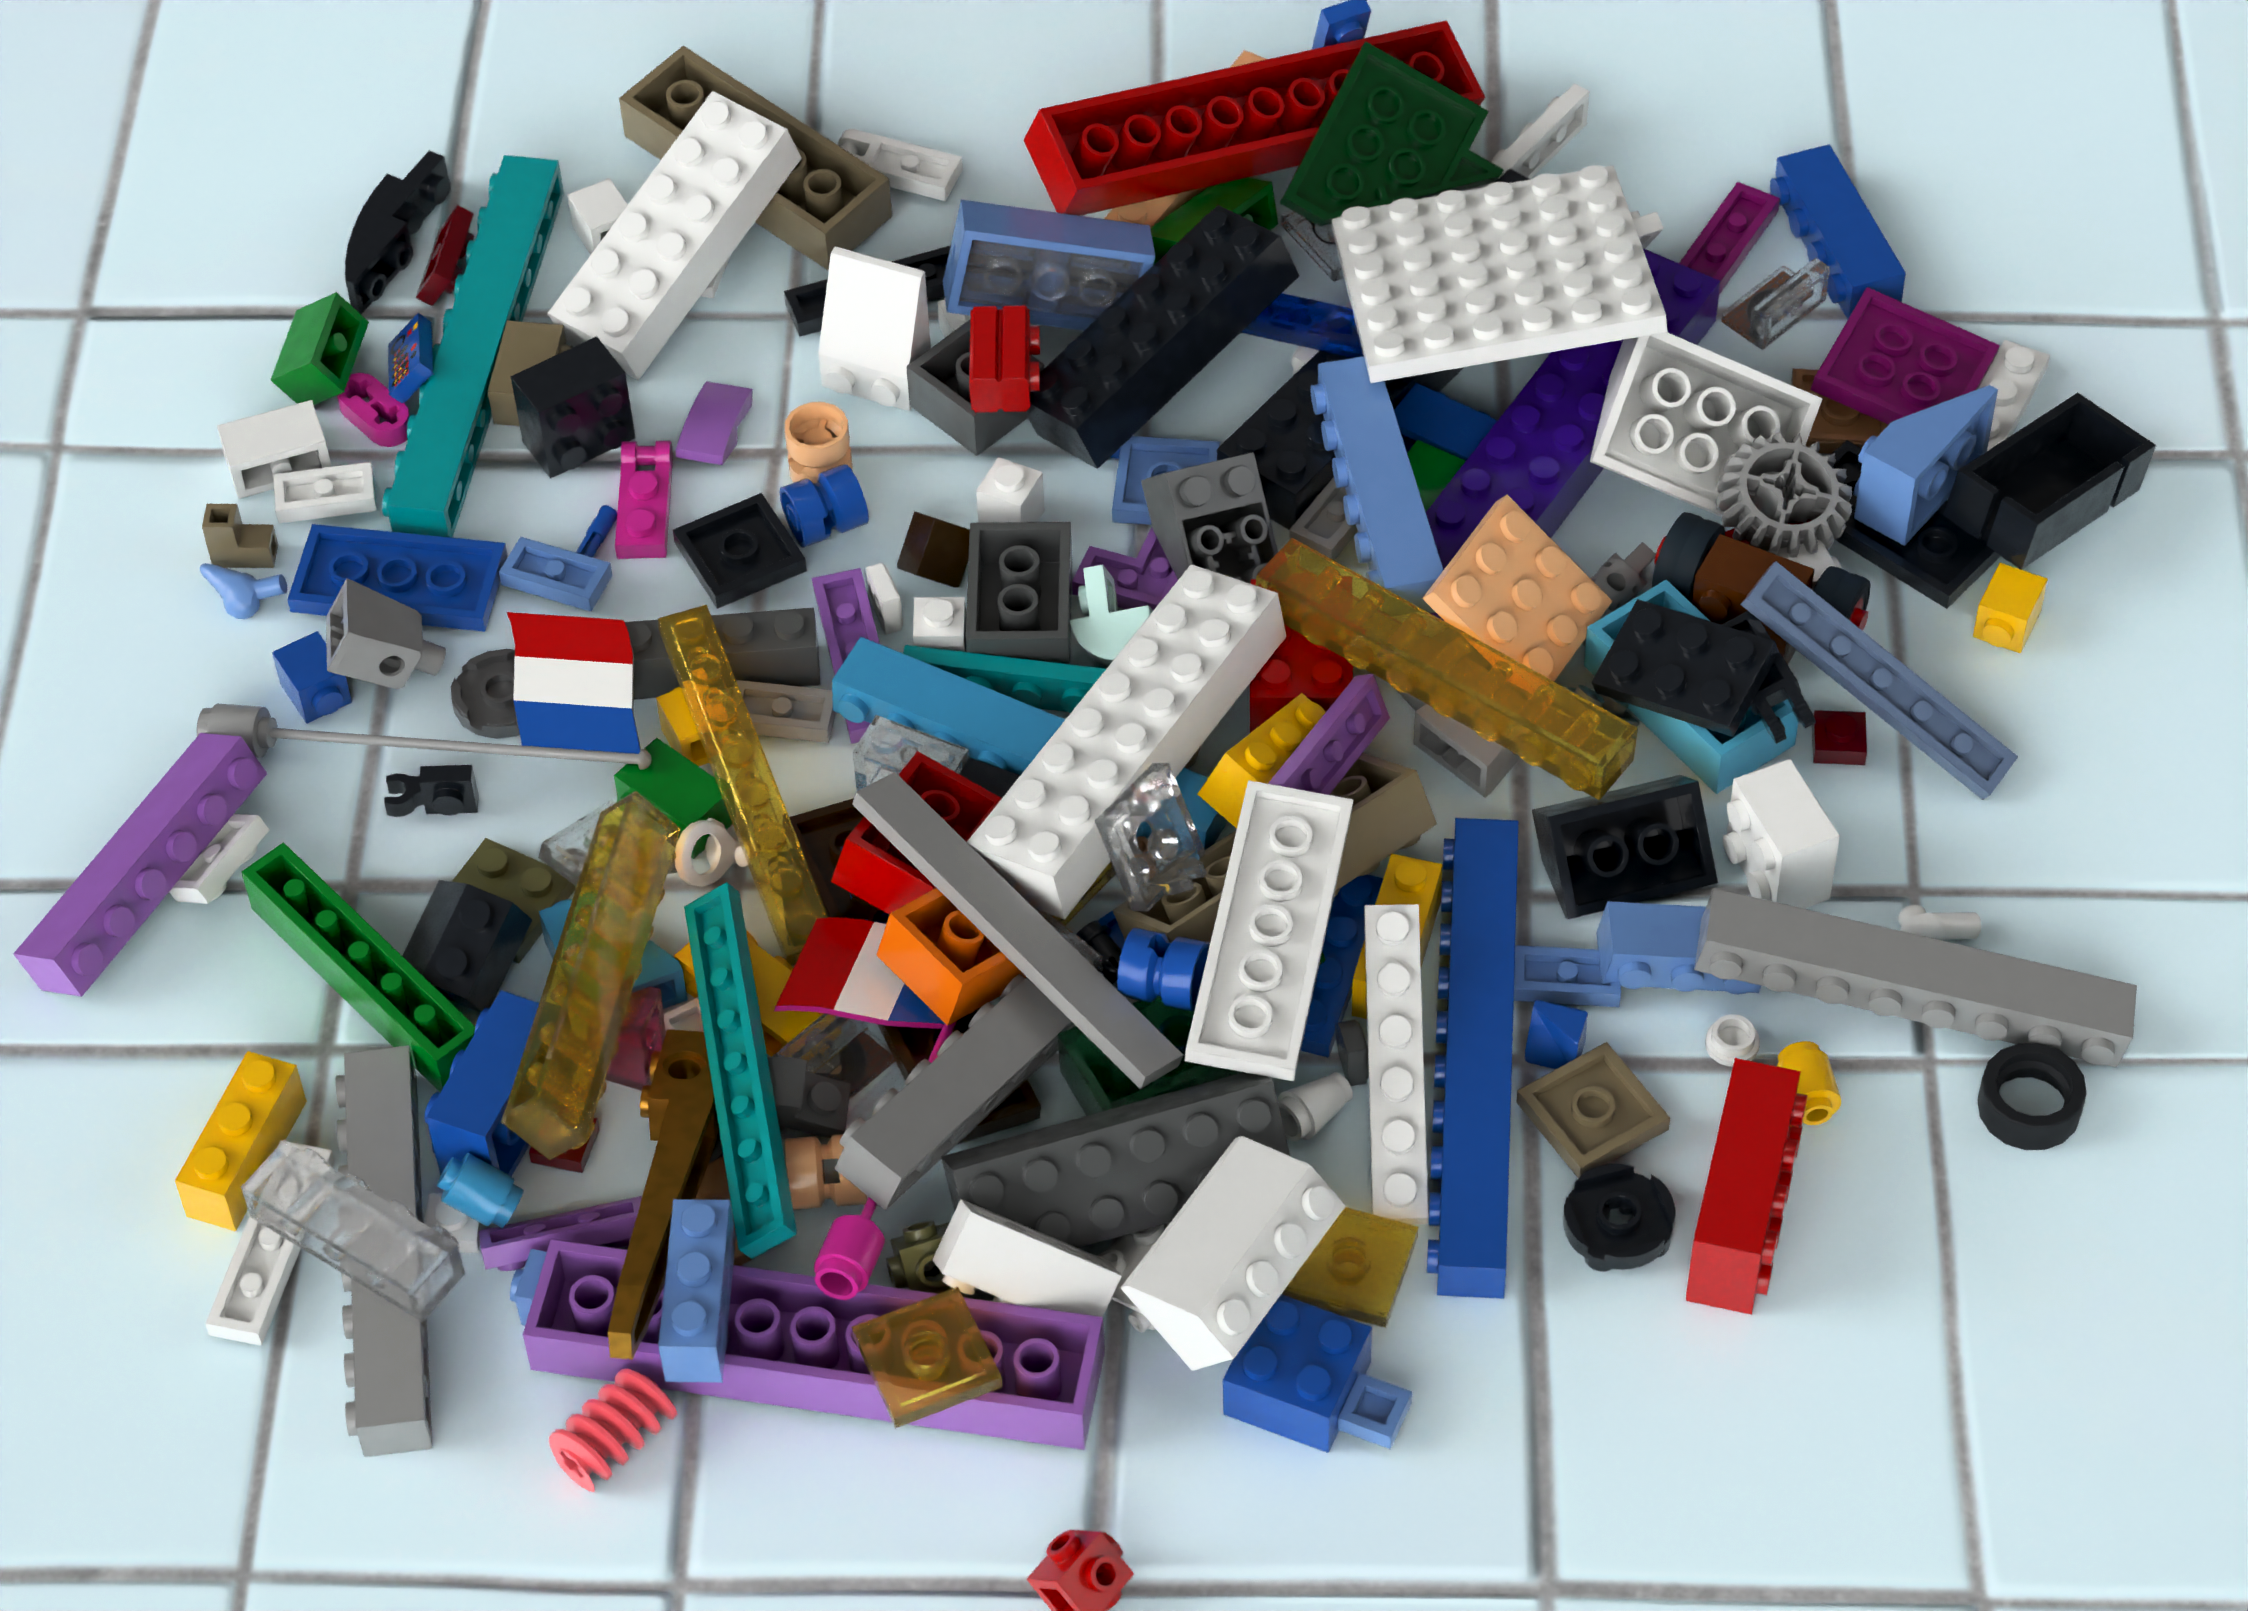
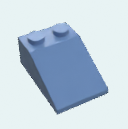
[1853,385,1998,546]

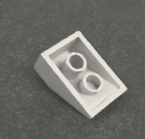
[818,246,931,411]

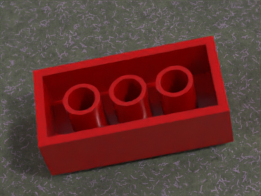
[1685,1058,1808,1315]

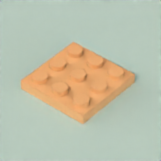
[1422,494,1612,706]

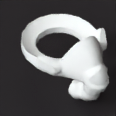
[674,818,758,887]

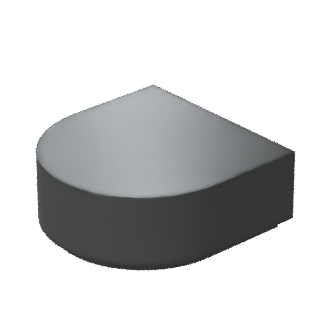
[1335,1019,1368,1086]

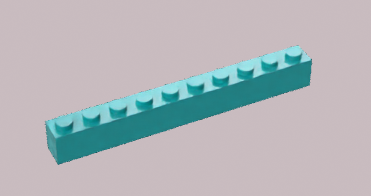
[382,155,564,538]

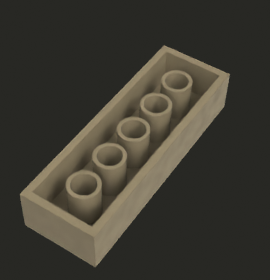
[619,46,892,271]
[1112,753,1437,943]

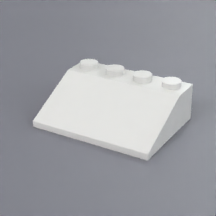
[1590,332,1823,517]

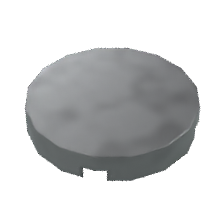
[451,649,520,739]

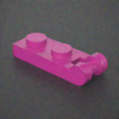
[615,440,673,559]

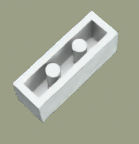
[932,1199,1122,1317]

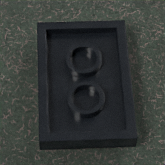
[1591,599,1779,737]

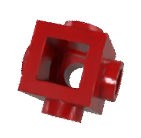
[1026,1529,1134,1611]

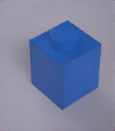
[272,631,352,724]

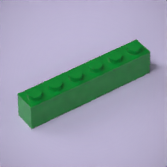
[241,842,475,1092]

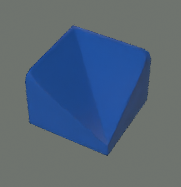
[1524,1000,1588,1069]

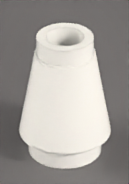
[1278,1072,1353,1141]

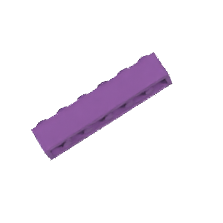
[13,733,267,997]

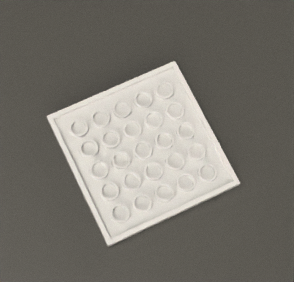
[1331,165,1668,383]

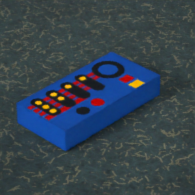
[388,313,433,403]

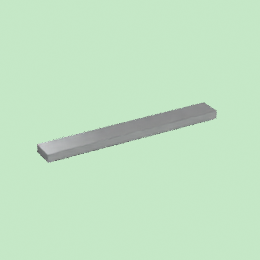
[852,772,1183,1089]

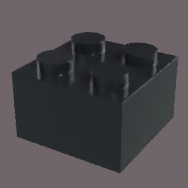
[510,336,636,479]

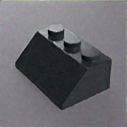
[1532,775,1718,919]

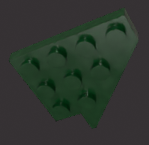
[1279,41,1504,227]

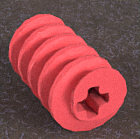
[549,1369,678,1492]

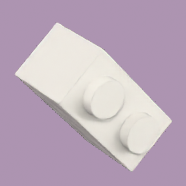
[217,400,332,499]

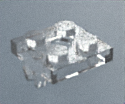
[1095,763,1207,911]

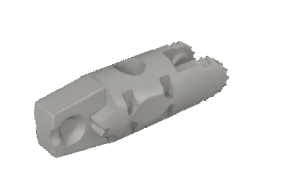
[1582,542,1656,646]

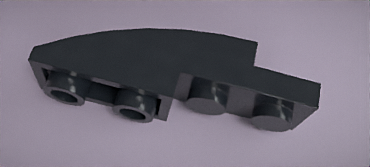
[345,150,451,315]

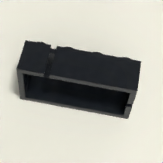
[1943,392,2156,570]

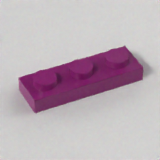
[1679,181,1780,295]

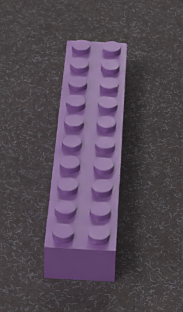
[523,1239,1105,1450]

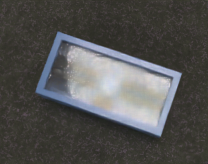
[943,200,1155,330]

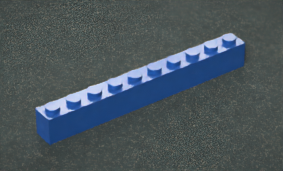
[1427,818,1519,1299]

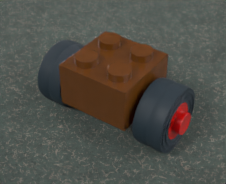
[1652,512,1871,665]

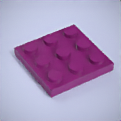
[1810,287,2000,425]

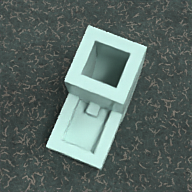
[1070,565,1153,668]

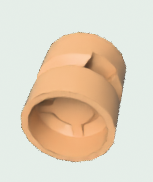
[785,402,853,483]
[785,1134,868,1210]

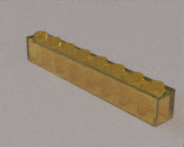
[1256,538,1638,801]
[501,791,681,1160]

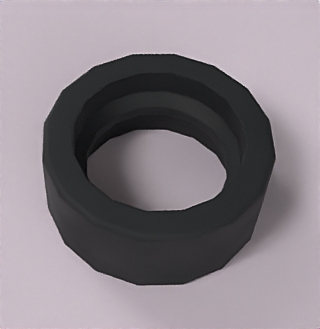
[1977,1043,2087,1150]

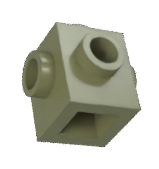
[886,1221,956,1296]

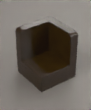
[897,511,970,588]

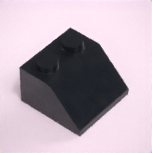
[402,880,532,1013]

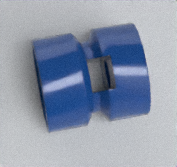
[779,464,869,548]
[1117,928,1210,1011]

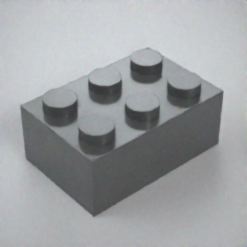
[966,522,1072,664]

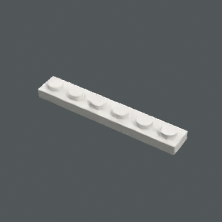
[1364,904,1428,1225]

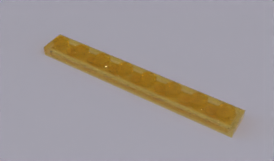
[658,605,828,965]

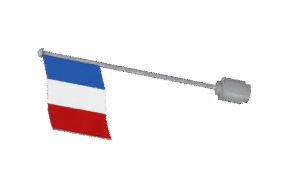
[197,612,652,770]

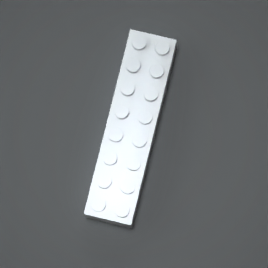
[967,564,1286,920]

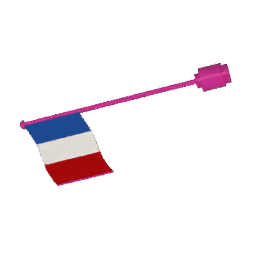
[774,917,957,1300]

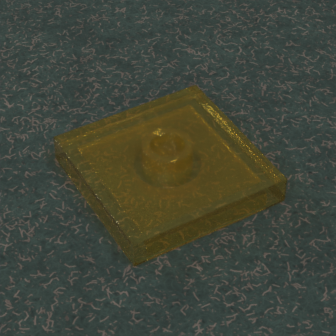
[1282,1207,1419,1328]
[852,1287,1003,1429]

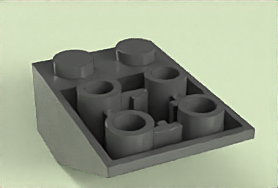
[1141,452,1285,584]

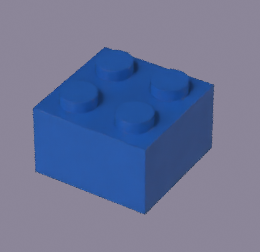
[1223,1294,1372,1453]

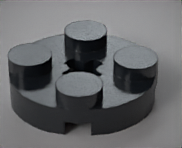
[1563,1164,1676,1272]

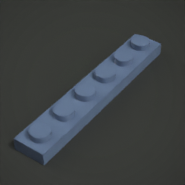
[1740,561,2018,800]

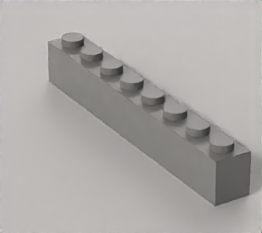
[1694,888,2137,1067]
[335,1045,432,1457]

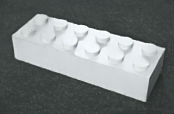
[548,91,802,381]

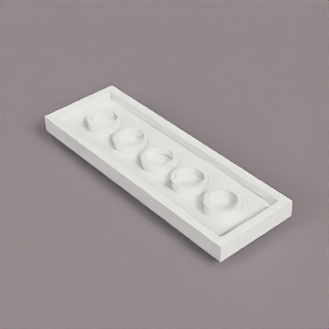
[1185,780,1354,1082]

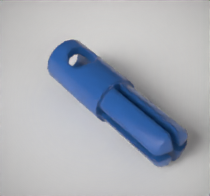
[576,505,617,558]

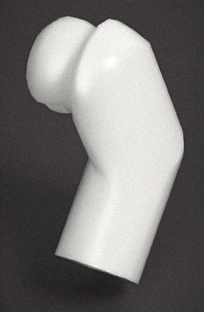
[1898,905,1982,940]

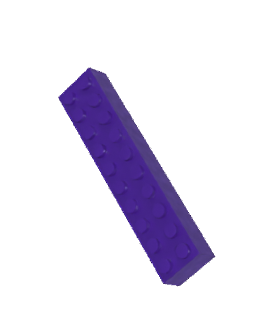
[1426,248,1720,623]

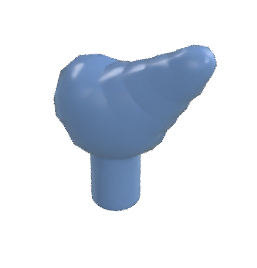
[200,563,287,620]

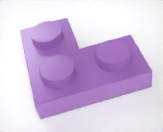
[1072,527,1178,611]

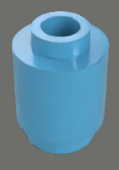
[436,1153,524,1228]

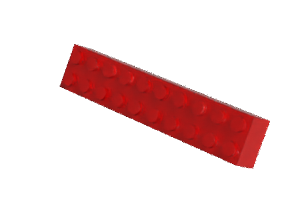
[1023,20,1485,216]

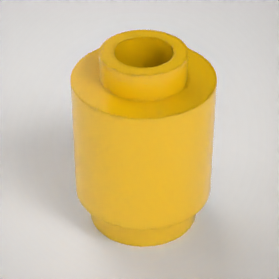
[1777,1041,1841,1125]

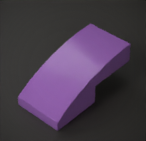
[676,381,753,465]

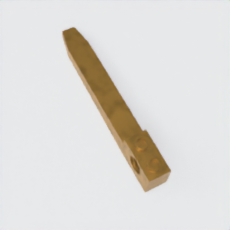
[608,1029,719,1360]

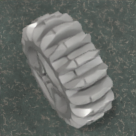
[1716,431,1852,558]

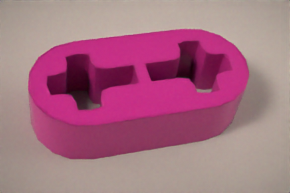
[337,373,410,447]

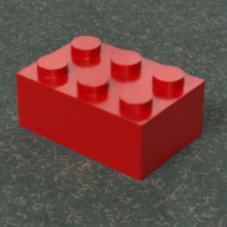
[1250,579,1353,733]
[831,751,1002,915]

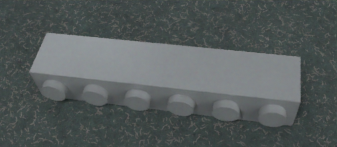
[834,974,1078,1211]

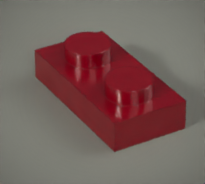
[416,205,474,306]

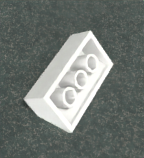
[1121,1136,1345,1371]

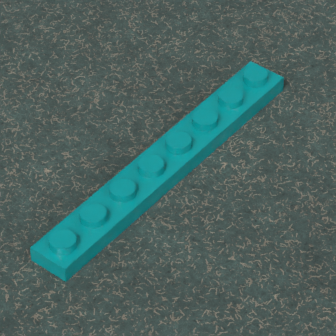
[684,882,797,1259]

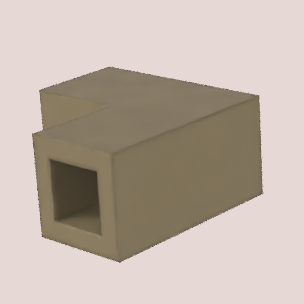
[202,504,278,568]

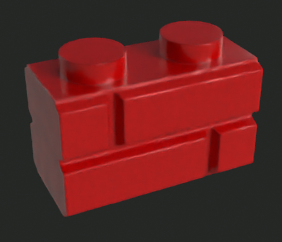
[969,305,1041,413]

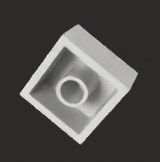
[1723,759,1840,909]

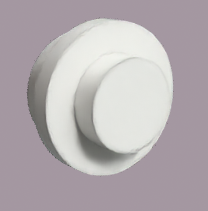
[1705,1014,1760,1067]

